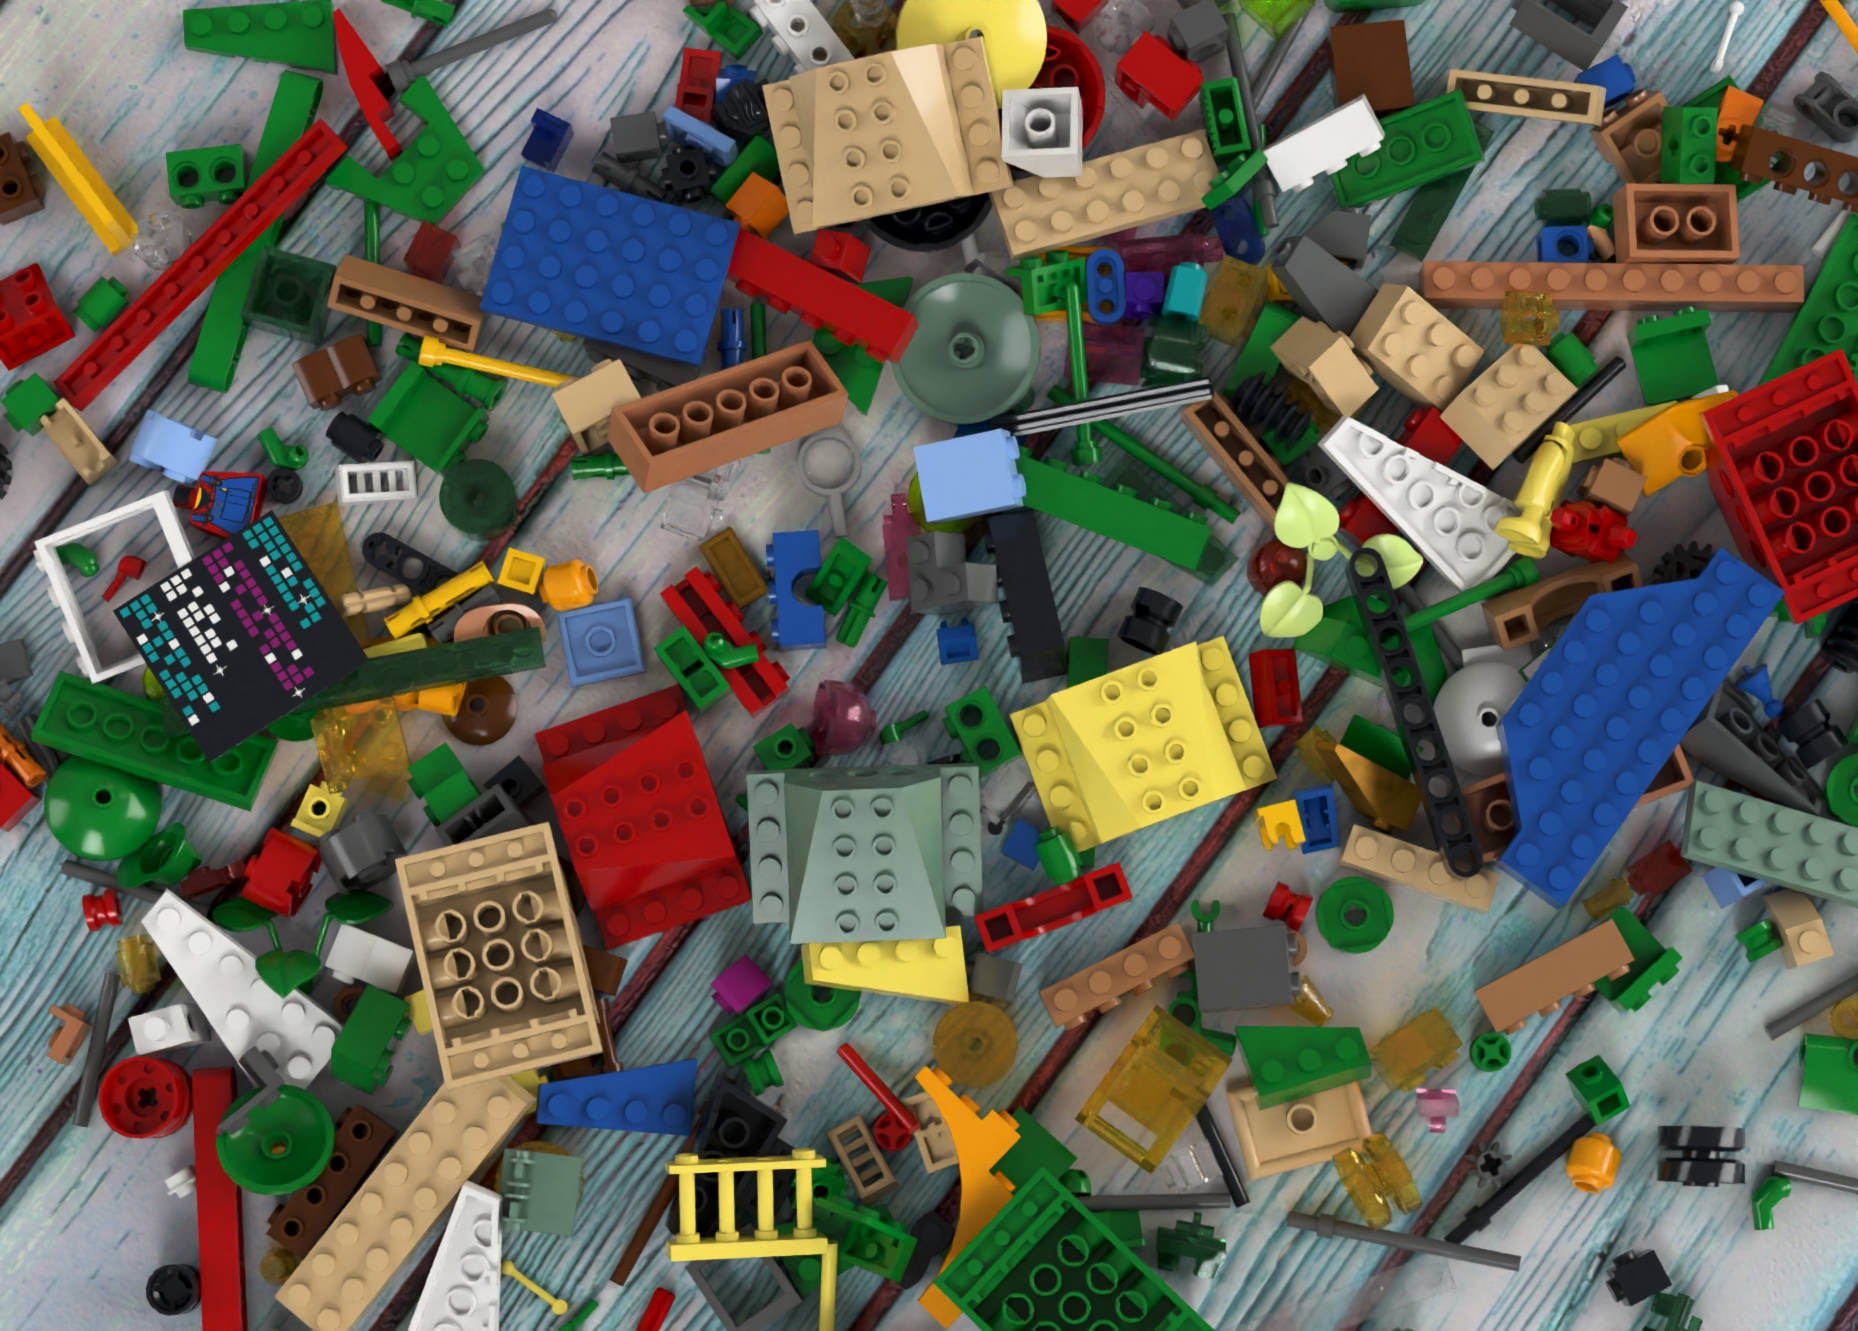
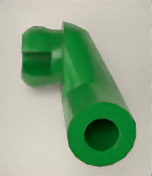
[703,632,760,669]

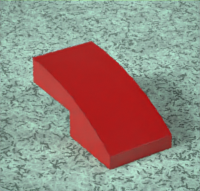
[675,47,722,125]

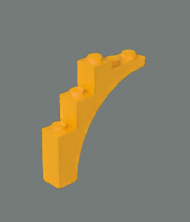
[914,1066,1021,1330]

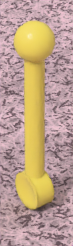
[501,1260,568,1315]

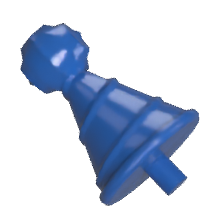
[1735,664,1785,719]

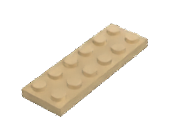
[989,129,1225,261]

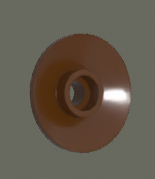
[442,670,518,746]

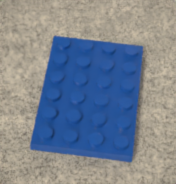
[480,166,741,369]

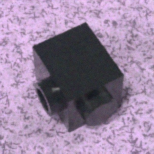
[483,755,547,809]
[1606,1249,1672,1307]

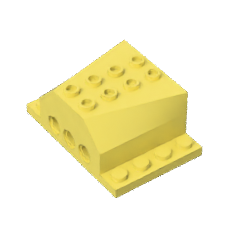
[1009,636,1278,853]

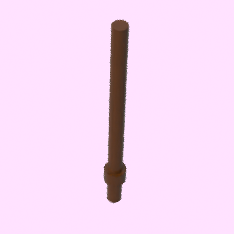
[610,1075,737,1287]

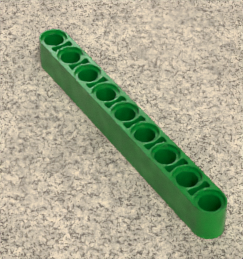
[188,70,323,393]

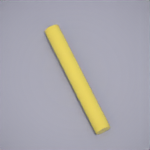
[819,1240,838,1331]

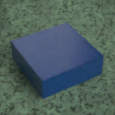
[1000,818,1042,871]

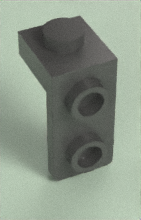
[215,1046,285,1136]

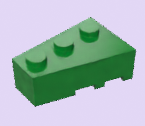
[1235,1026,1372,1111]

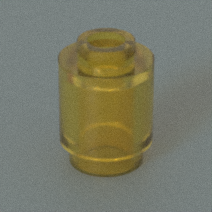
[1294,725,1337,783]
[115,935,161,994]

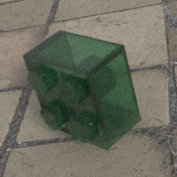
[240,245,337,346]

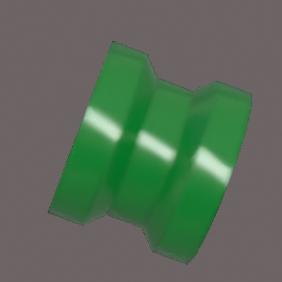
[1735,918,1784,963]
[1469,1032,1511,1072]
[741,1049,784,1097]

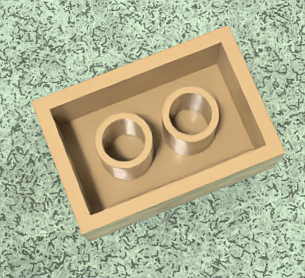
[1349,283,1485,413]
[1439,336,1578,470]
[551,359,641,456]

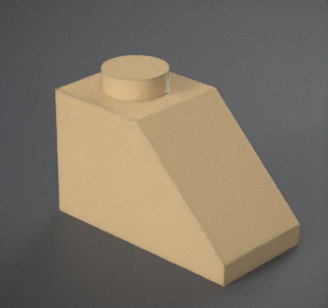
[1762,888,1834,969]

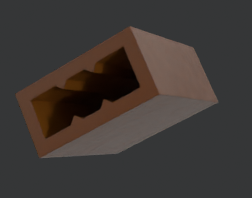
[1326,20,1415,120]

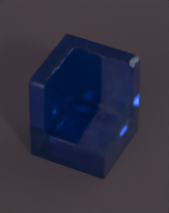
[521,108,574,173]

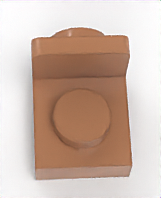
[47,1002,93,1065]

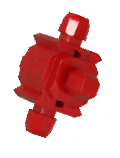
[1550,499,1636,564]

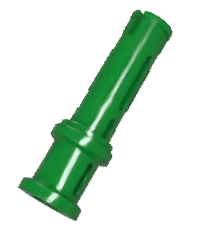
[395,332,507,411]

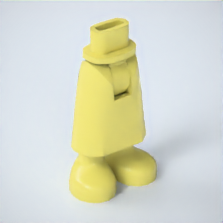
[1494,422,1575,559]

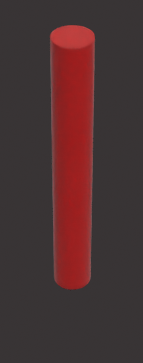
[837,1043,921,1134]

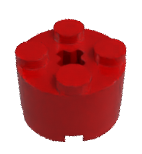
[242,827,323,919]

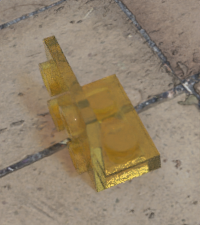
[310,696,411,794]

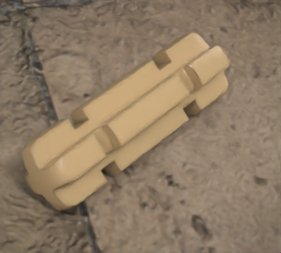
[338,584,412,616]

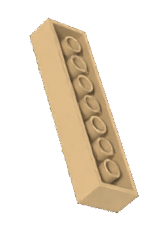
[274,1076,537,1331]

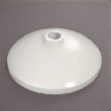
[1433,662,1526,776]

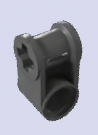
[1793,71,1858,143]

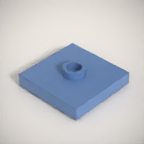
[663,105,738,170]
[556,597,646,688]

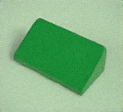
[710,134,780,208]
[1339,714,1424,780]

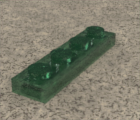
[1390,119,1495,262]

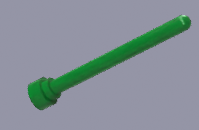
[1064,282,1102,465]
[1379,556,1539,644]

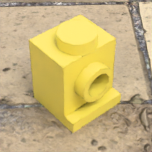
[290,781,350,838]

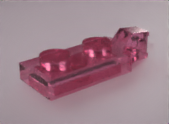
[1118,233,1224,278]
[882,493,921,601]

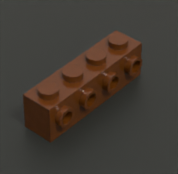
[266,1104,400,1260]

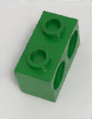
[166,144,249,209]
[654,626,732,715]
[942,686,1021,778]

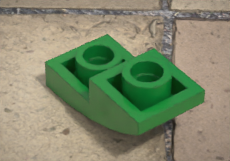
[709,993,798,1070]

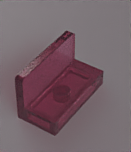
[1064,321,1145,386]

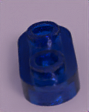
[1211,195,1265,267]

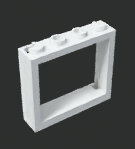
[33,491,196,684]

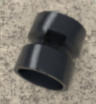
[1117,587,1183,656]
[1777,698,1849,770]
[146,1264,201,1316]

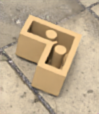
[1270,316,1379,417]

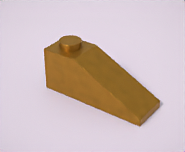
[1315,740,1421,834]

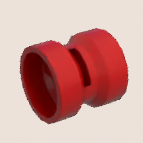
[1262,881,1313,932]

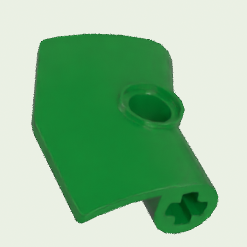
[1797,1033,1858,1115]

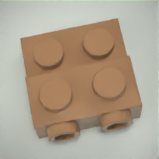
[1589,88,1669,185]

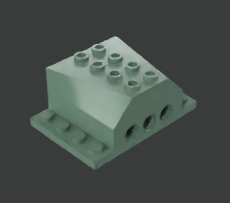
[746,763,983,944]

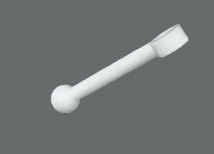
[1710,1,1744,74]

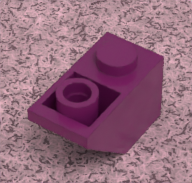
[710,954,774,1016]

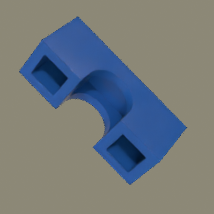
[766,530,827,651]

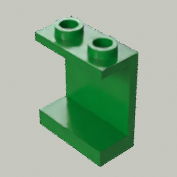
[367,360,489,479]

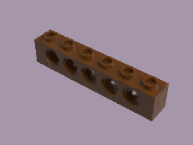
[1728,124,1858,214]

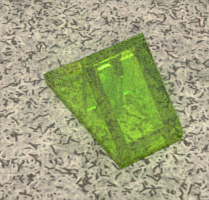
[1238,0,1315,41]

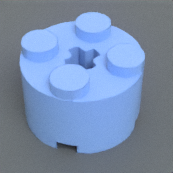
[129,409,218,486]

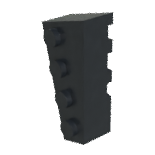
[983,508,1067,684]
[665,1073,788,1238]

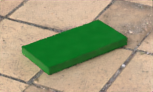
[1330,89,1485,209]

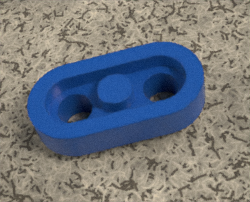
[1085,249,1126,326]

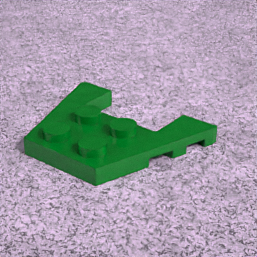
[326,74,484,228]

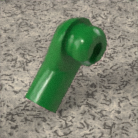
[257,427,309,471]
[56,543,100,577]
[1751,1176,1791,1230]

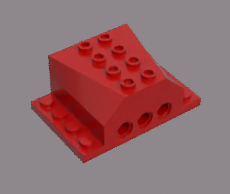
[1699,348,1858,624]
[534,684,752,951]

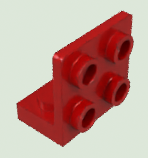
[0,263,76,371]

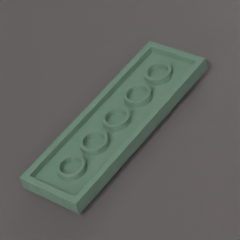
[1680,780,1858,908]

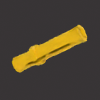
[383,560,495,639]

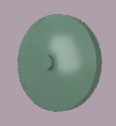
[891,273,1041,425]

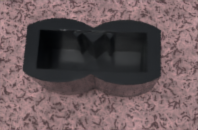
[896,1210,954,1290]

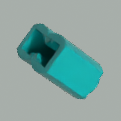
[1160,262,1208,332]

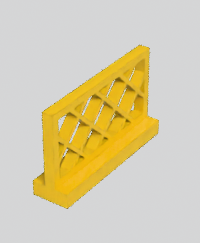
[18,102,145,257]

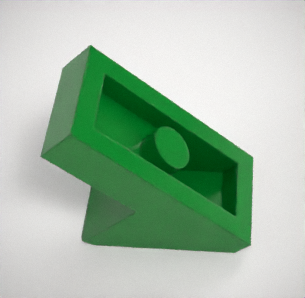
[805,537,873,617]

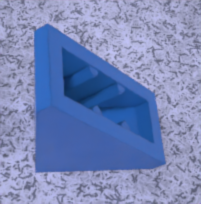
[1289,783,1340,854]

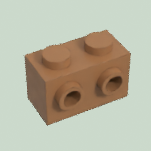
[1576,458,1648,517]

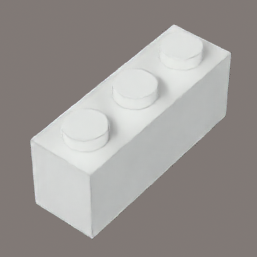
[1262,94,1385,193]

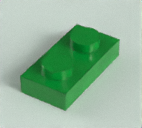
[1201,148,1268,210]

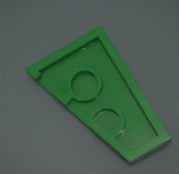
[774,1204,894,1296]

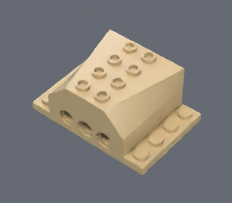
[762,36,1014,234]
[395,822,603,1091]

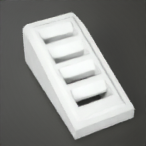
[335,461,417,506]

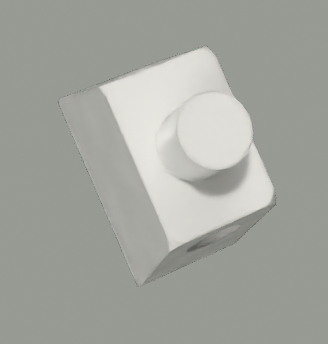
[128,1003,211,1057]

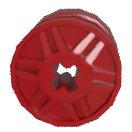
[98,1056,193,1139]

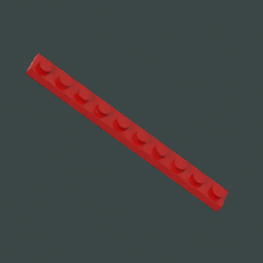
[53,118,348,412]

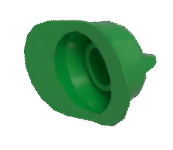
[116,823,202,889]

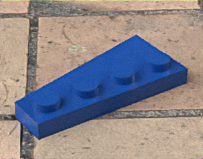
[535,1058,697,1136]

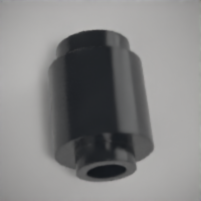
[326,412,385,464]

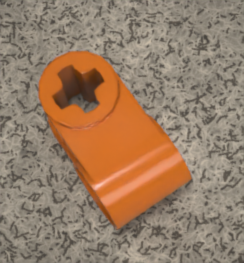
[1715,85,1764,163]

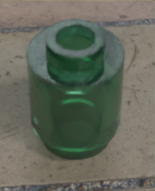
[1534,188,1591,227]

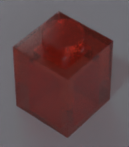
[403,220,462,284]
[1625,839,1692,900]

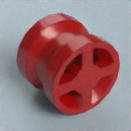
[82,888,123,932]
[874,1113,913,1151]

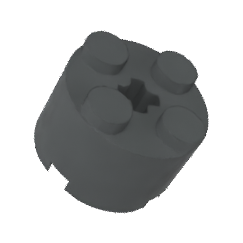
[318,809,408,895]

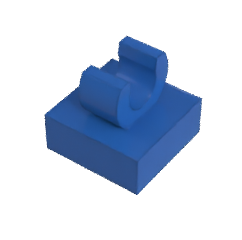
[936,618,979,665]

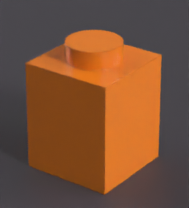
[725,172,789,240]

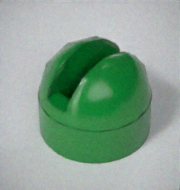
[1060,1169,1091,1196]

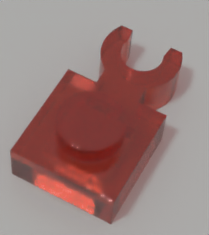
[179,860,248,899]

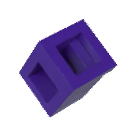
[1124,272,1164,320]

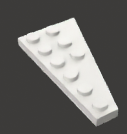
[1318,416,1522,593]
[141,889,345,1090]
[408,1180,503,1331]

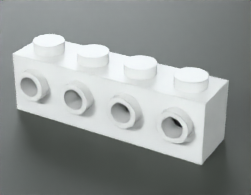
[749,0,854,74]

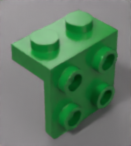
[1627,306,1718,406]
[1593,907,1683,1013]
[815,1195,918,1283]

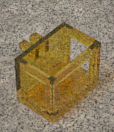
[1075,1004,1233,1174]

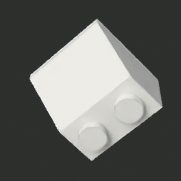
[1001,87,1083,178]

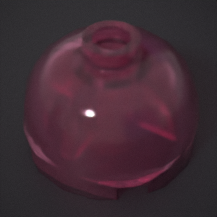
[812,680,876,756]

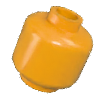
[539,559,598,612]
[1566,1133,1622,1194]

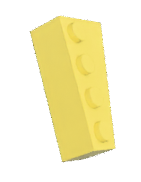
[801,925,970,1006]

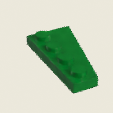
[183,0,337,75]

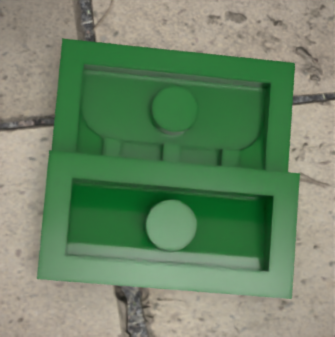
[989,1107,1078,1195]

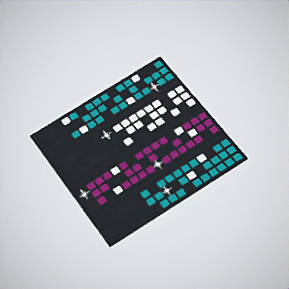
[113,510,370,763]

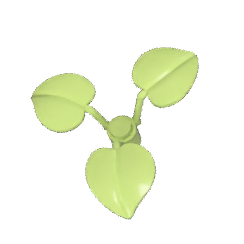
[1260,483,1423,637]

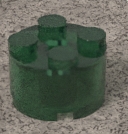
[1140,314,1207,389]
[439,459,520,542]

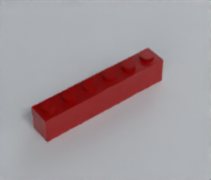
[726,228,919,365]

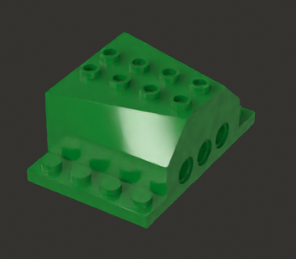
[933,1166,1215,1331]

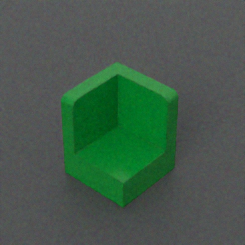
[1093,1210,1146,1248]

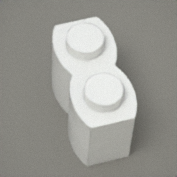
[325,924,416,995]

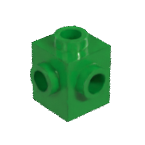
[788,1156,848,1222]

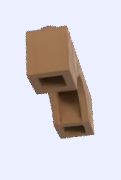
[1481,551,1644,651]

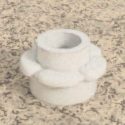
[165,1165,196,1199]

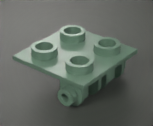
[499,1148,583,1236]

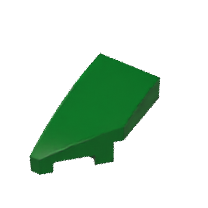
[683,1,763,60]

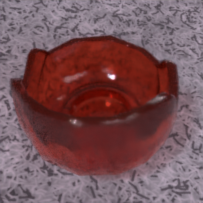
[1247,539,1307,597]

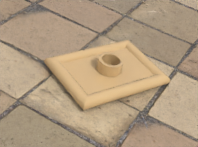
[1226,1081,1376,1181]

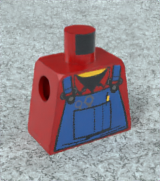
[173,471,267,540]

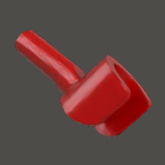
[102,556,147,602]

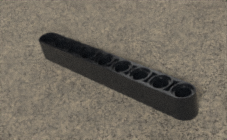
[1345,547,1483,880]

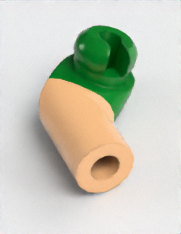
[1586,203,1615,262]

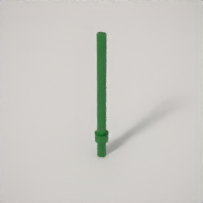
[1047,384,1241,525]

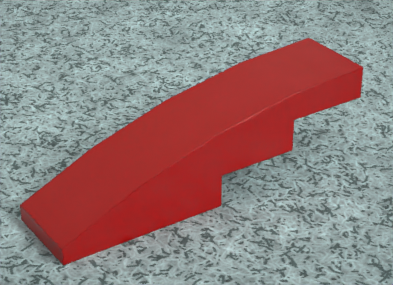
[333,8,403,162]

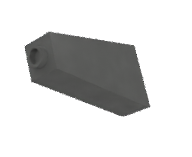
[1270,235,1379,357]

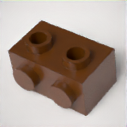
[0,132,45,226]

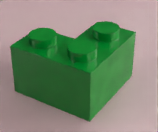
[407,742,482,828]
[331,984,413,1096]

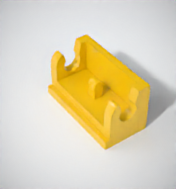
[1251,799,1306,851]

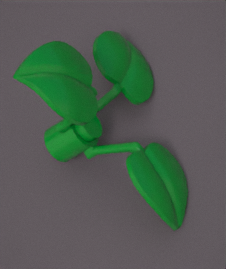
[212,889,394,999]

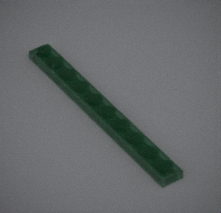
[160,627,547,738]

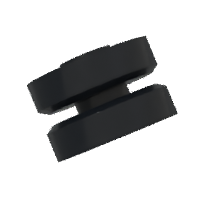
[1657,1126,1745,1187]

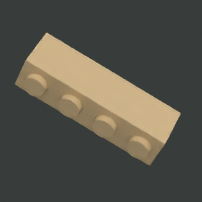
[1446,69,1606,126]
[1337,824,1500,915]

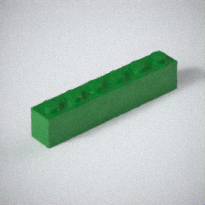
[1015,445,1215,571]

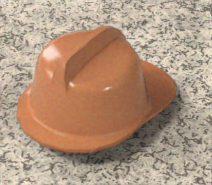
[453,601,546,664]

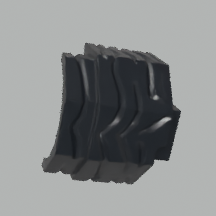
[710,78,771,142]

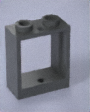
[1509,0,1628,72]
[685,1221,803,1331]

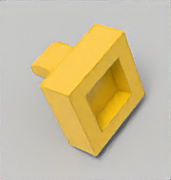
[497,547,546,597]

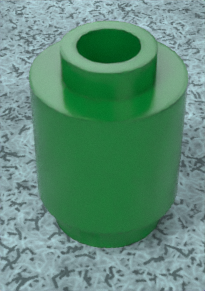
[73,276,129,332]
[1544,331,1599,388]
[1033,826,1083,886]

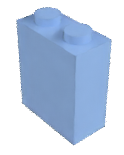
[913,429,1026,524]

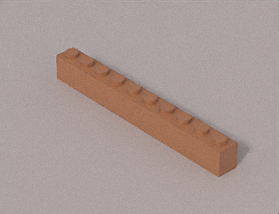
[1419,261,1804,313]

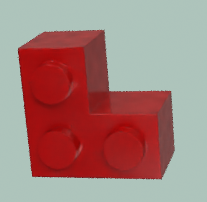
[1114,31,1204,122]

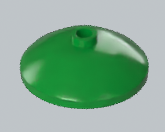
[44,755,161,861]
[216,1084,335,1196]

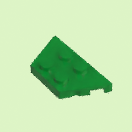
[812,277,913,416]

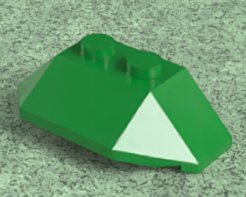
[1292,595,1447,706]

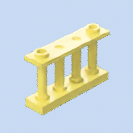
[665,1148,828,1261]

